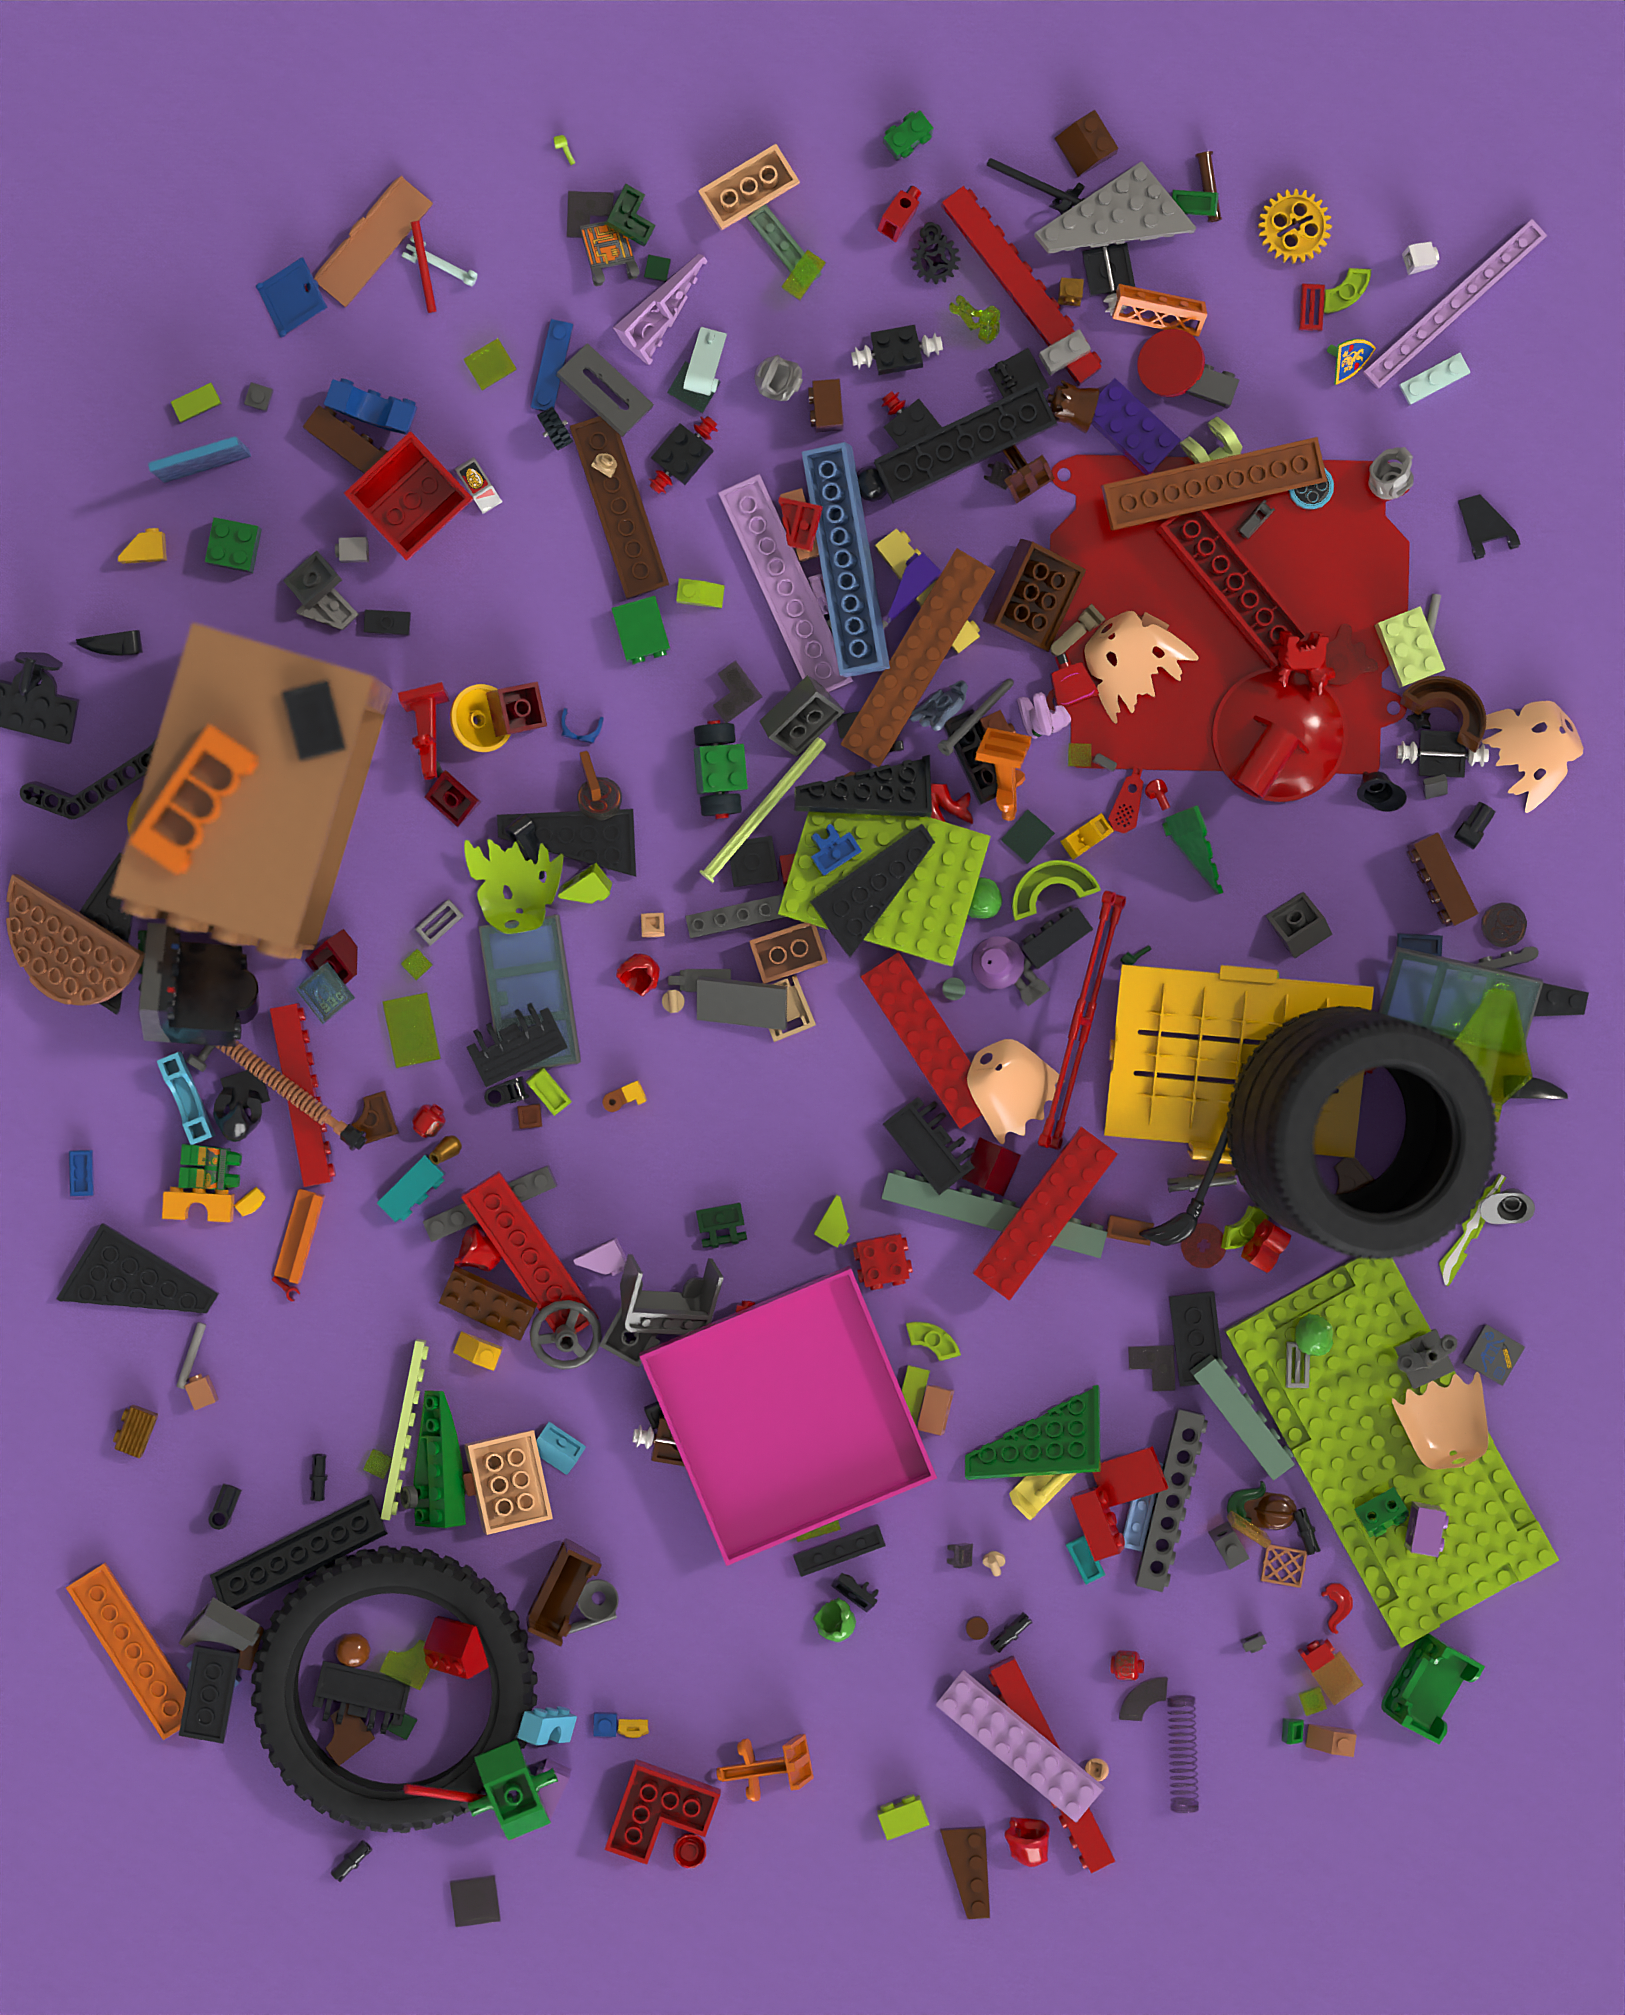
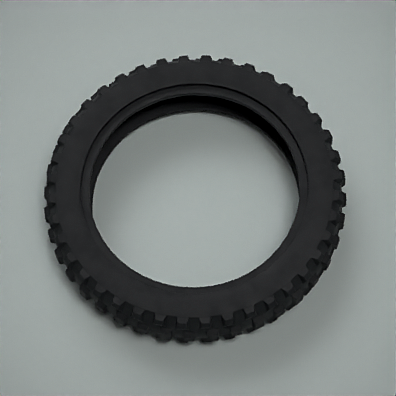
[251,1545,538,1833]

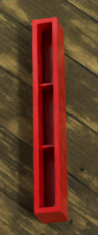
[270,1003,336,1187]

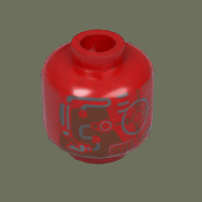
[412,1104,446,1138]
[1111,1650,1144,1681]

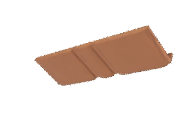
[314,176,433,308]

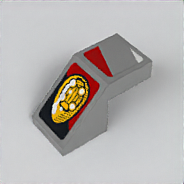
[455,457,502,514]

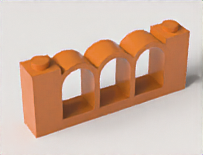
[129,724,259,875]

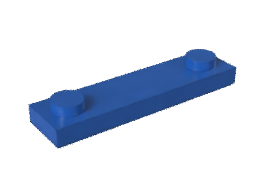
[531,319,574,411]

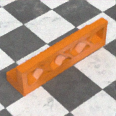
[1112,284,1207,337]

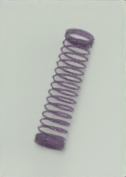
[1167,1695,1199,1813]

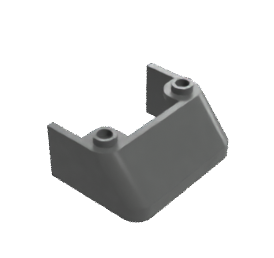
[620,1254,724,1335]

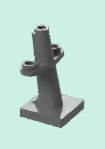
[1394,1329,1458,1389]

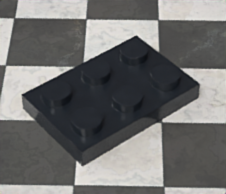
[282,680,347,761]

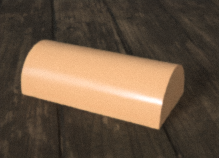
[698,144,800,231]

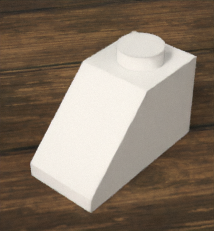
[1402,242,1439,275]

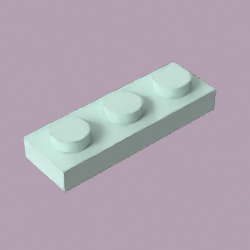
[1399,353,1471,405]

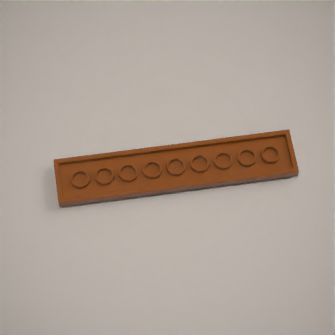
[1101,437,1327,531]
[840,548,996,767]

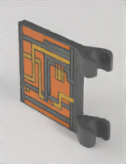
[579,221,639,286]

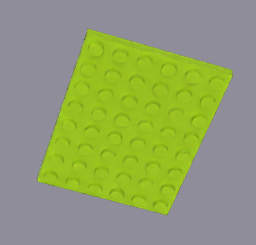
[778,812,991,967]

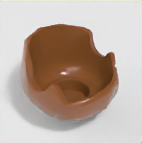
[334,1633,371,1668]

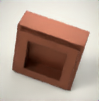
[517,1104,542,1129]
[462,1471,476,1496]

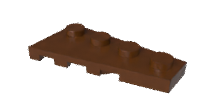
[940,1826,990,1919]

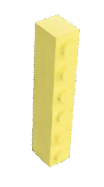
[875,528,980,655]

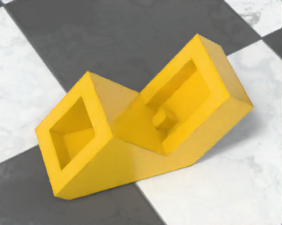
[1060,813,1114,860]

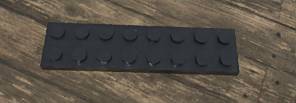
[210,1494,388,1610]

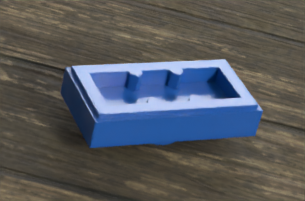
[69,1150,94,1196]

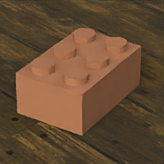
[749,922,828,984]

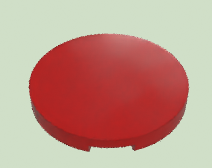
[1137,329,1205,397]

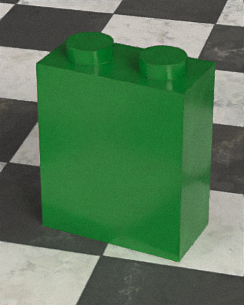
[611,596,671,665]

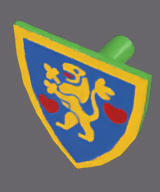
[1327,338,1376,385]

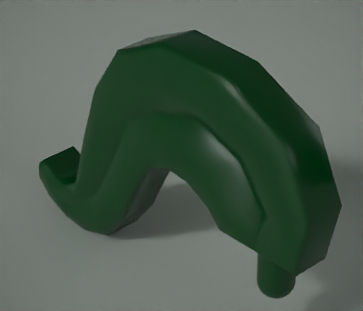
[1227,1481,1266,1524]

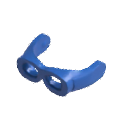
[561,708,604,744]

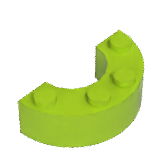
[1011,860,1101,921]

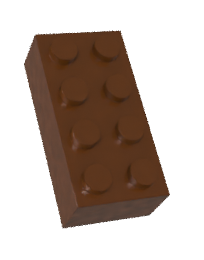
[1406,832,1479,927]

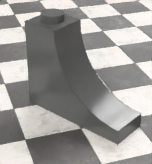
[179,1597,260,1651]

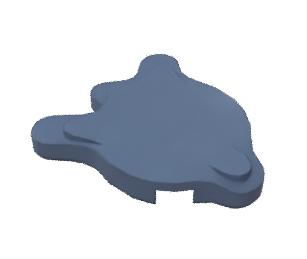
[909,680,968,731]

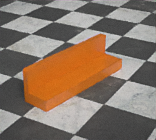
[274,1189,325,1284]

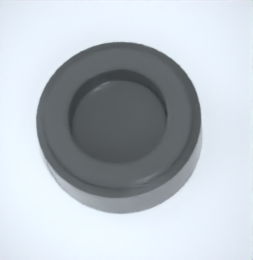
[400,1486,418,1509]

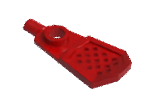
[1108,765,1144,834]

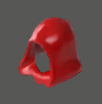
[454,1225,502,1272]
[1004,1817,1050,1867]

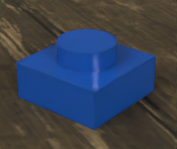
[593,1712,617,1737]

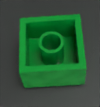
[205,517,262,573]

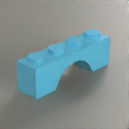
[157,1052,216,1145]

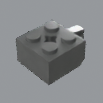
[599,1307,660,1367]

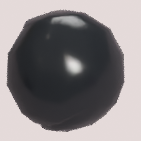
[857,466,888,502]

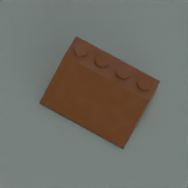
[983,539,1086,652]

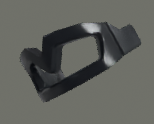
[1049,183,1085,215]

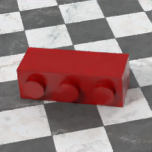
[1070,1485,1125,1561]

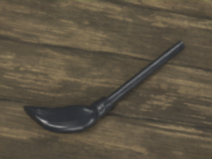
[987,158,1085,206]
[1139,1119,1228,1246]

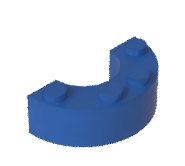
[324,378,417,435]

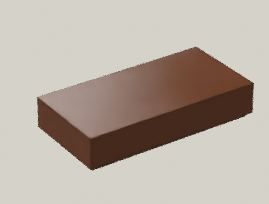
[579,751,601,802]
[1106,1215,1154,1246]

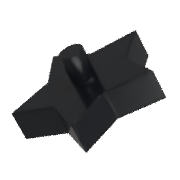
[1406,712,1432,731]

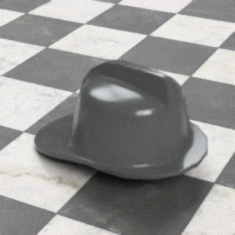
[1480,1188,1535,1224]

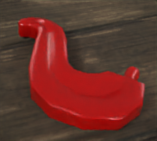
[1321,1583,1353,1634]

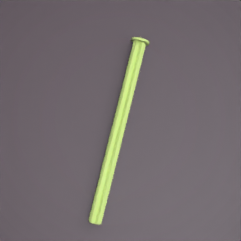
[699,737,826,883]

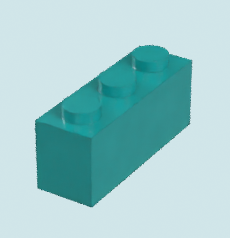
[377,1154,446,1222]

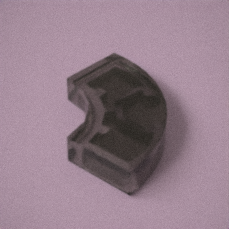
[1119,1677,1168,1721]

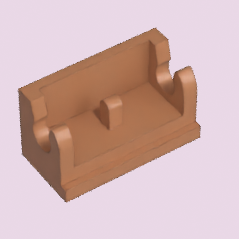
[917,1385,954,1436]

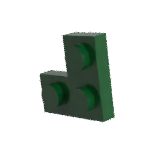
[605,184,656,247]

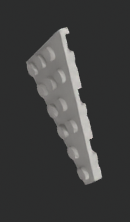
[1034,161,1196,254]

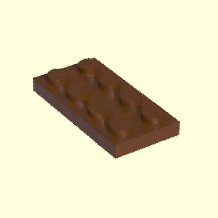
[439,1265,537,1341]

